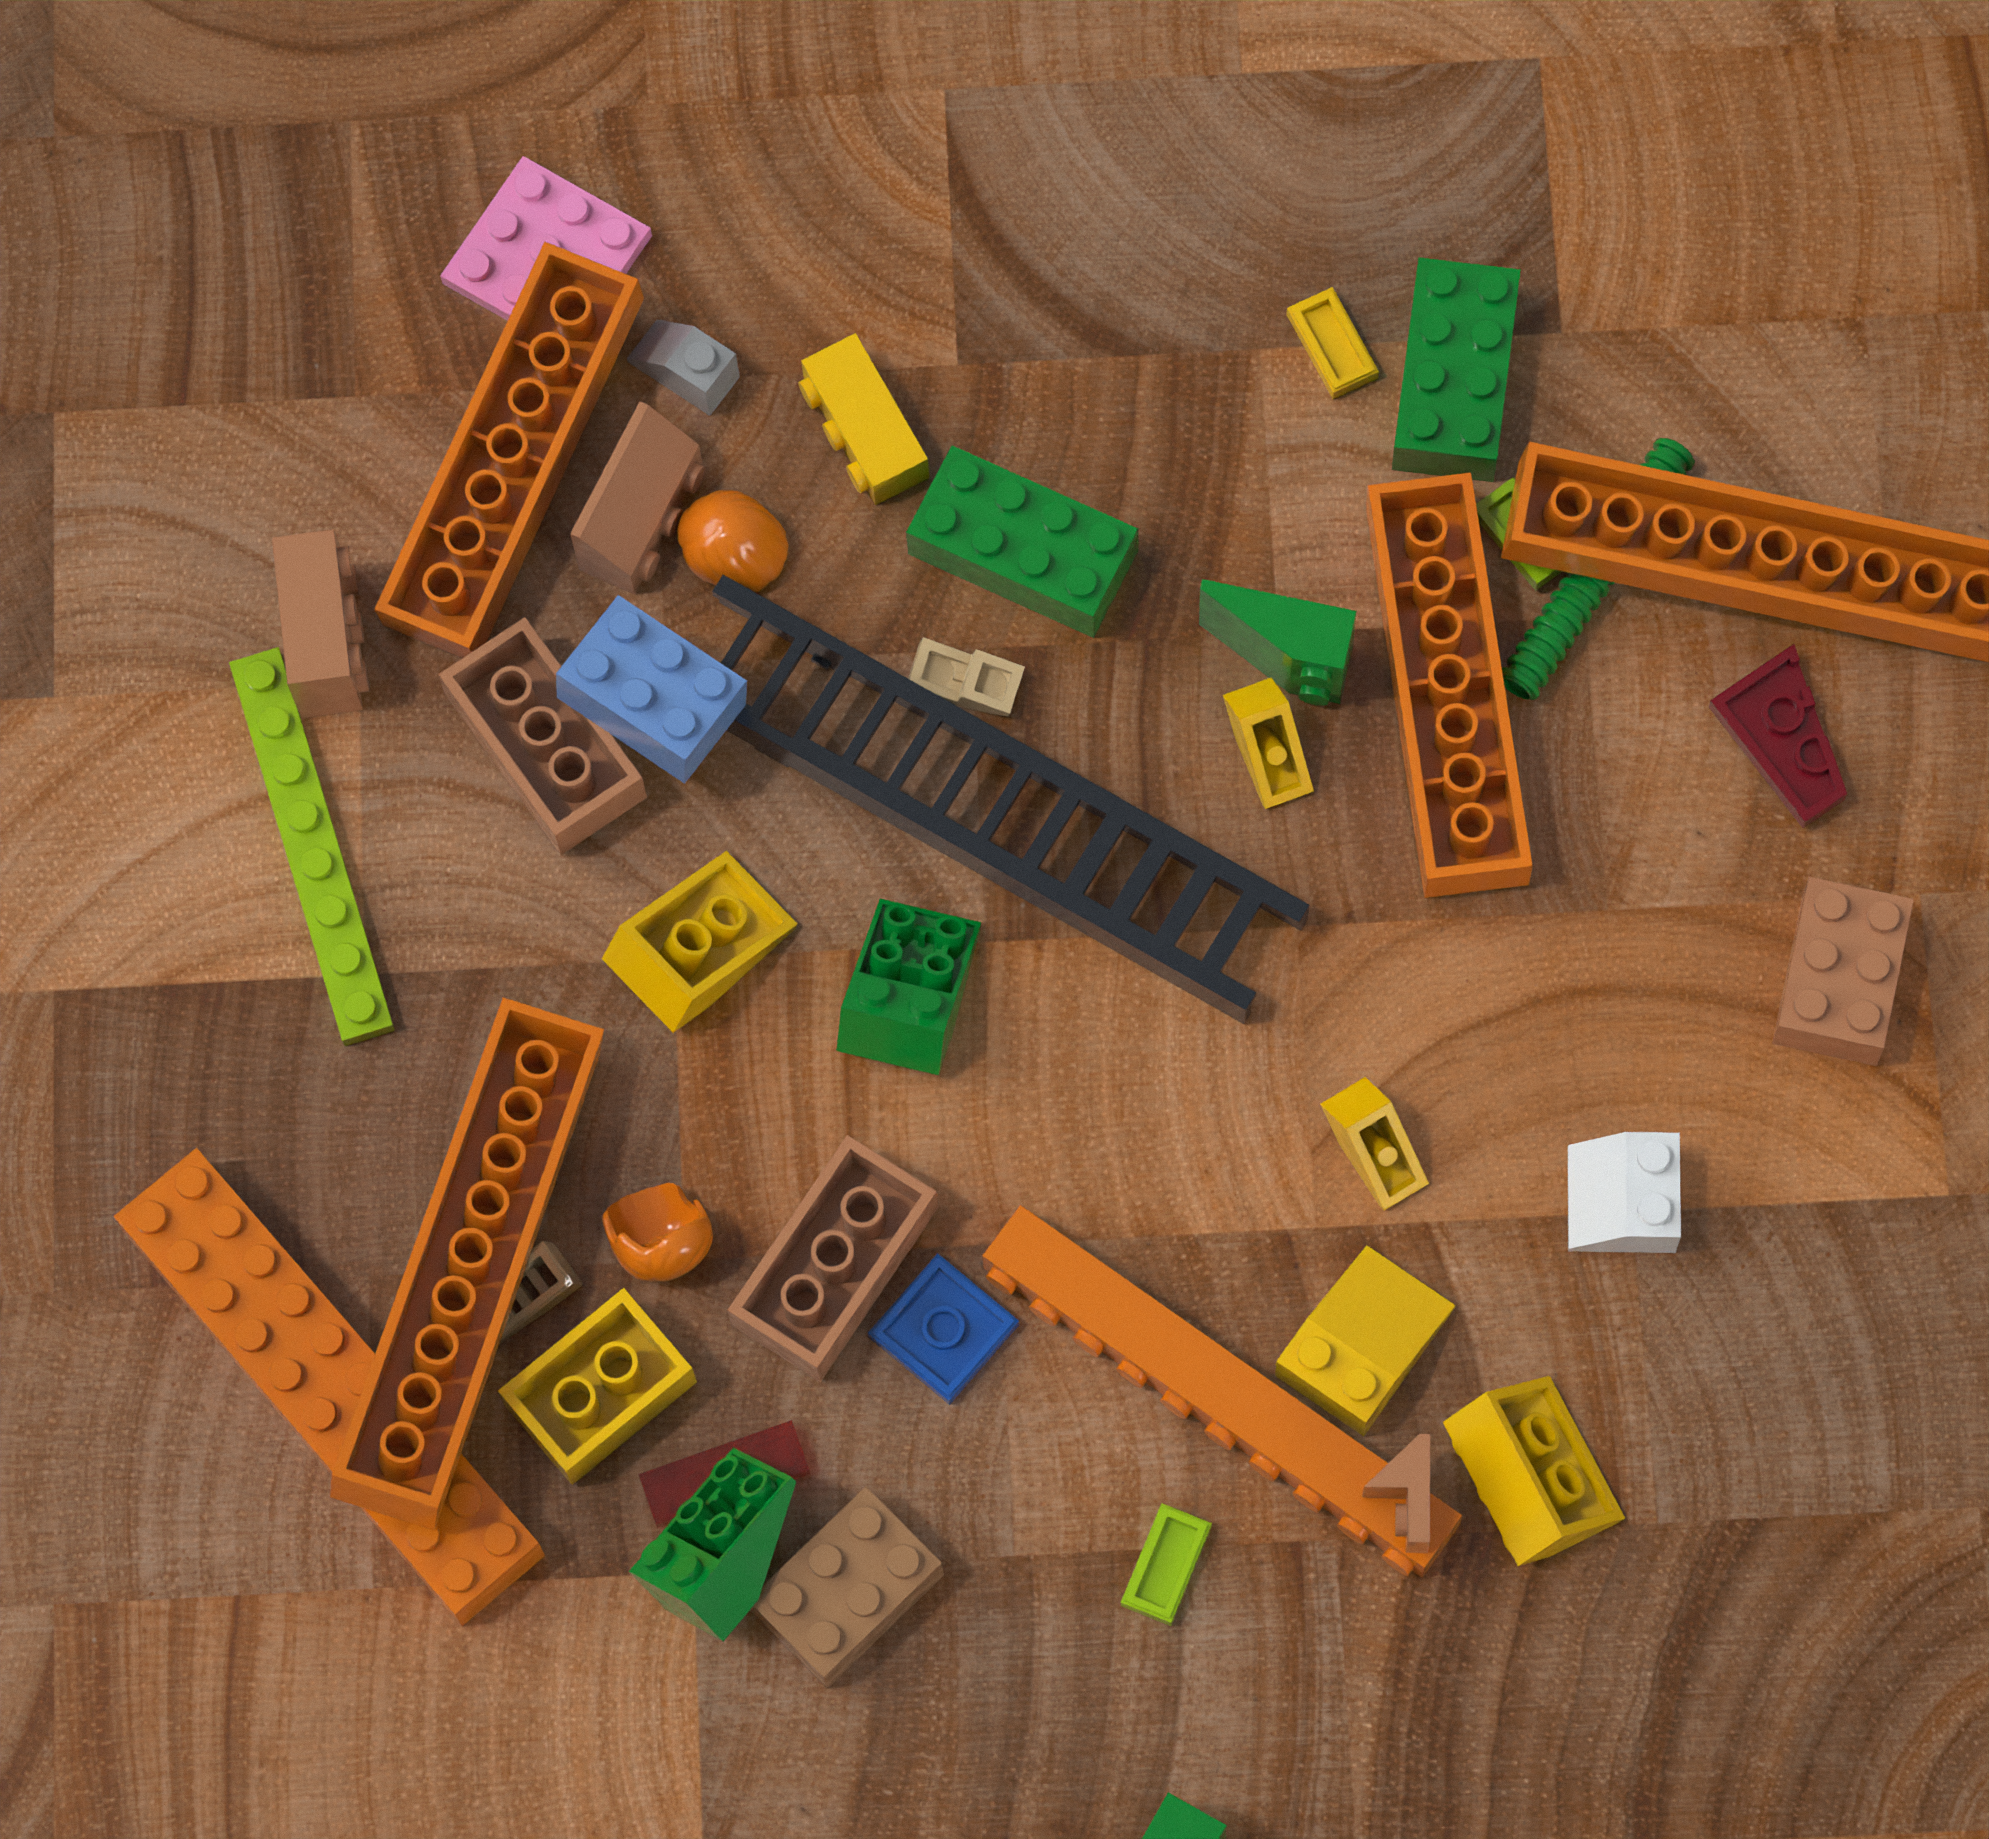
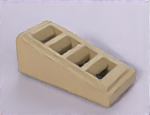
[499,1241,583,1345]

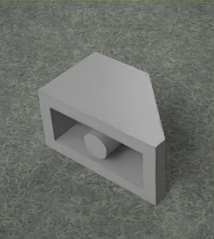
[627,319,740,416]

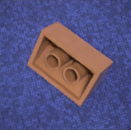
[570,401,706,595]

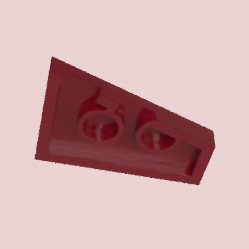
[1709,644,1847,828]

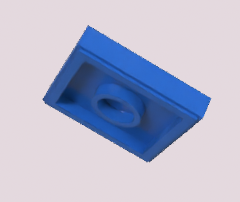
[868,1253,1019,1405]

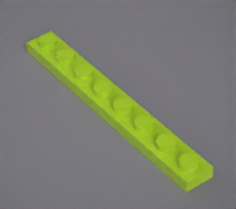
[229,647,395,1046]

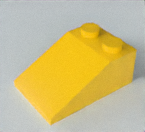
[602,850,798,1033]
[1275,1246,1455,1437]

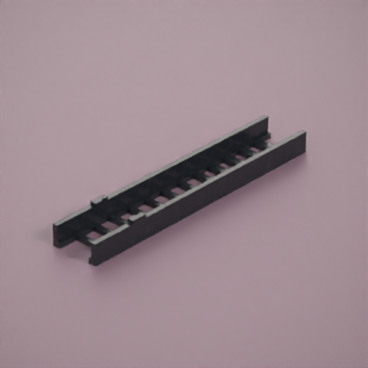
[712,575,1310,1024]

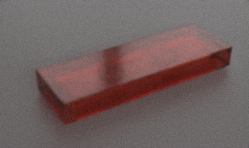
[639,1420,810,1528]

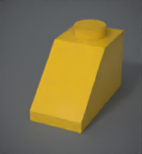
[1223,677,1314,809]
[1320,1077,1429,1211]

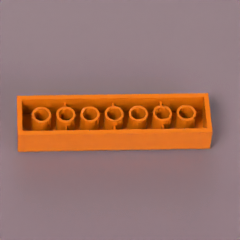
[374,241,644,658]
[1366,473,1533,898]

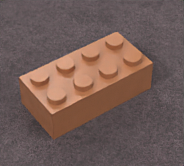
[438,617,647,855]
[727,1135,939,1383]

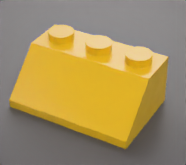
[1443,1376,1625,1566]

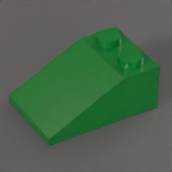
[1199,579,1357,706]

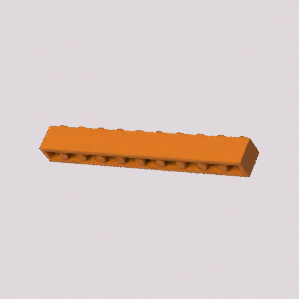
[982,1205,1462,1578]

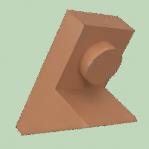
[1362,1434,1430,1553]

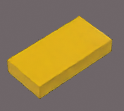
[1287,287,1379,399]

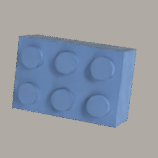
[556,595,747,784]

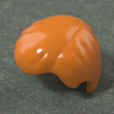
[677,490,788,592]
[602,1182,713,1282]

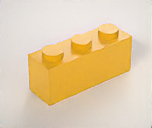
[798,333,930,505]

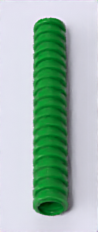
[1502,438,1695,700]

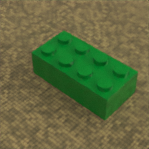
[1392,257,1521,482]
[906,445,1139,638]

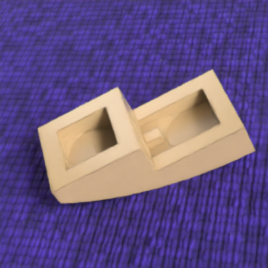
[908,637,1025,716]

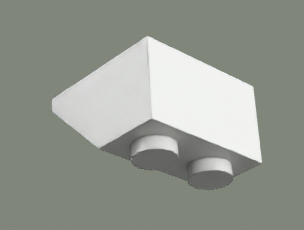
[1568,1132,1681,1253]

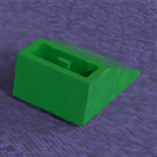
[836,898,981,1075]
[629,1447,796,1642]

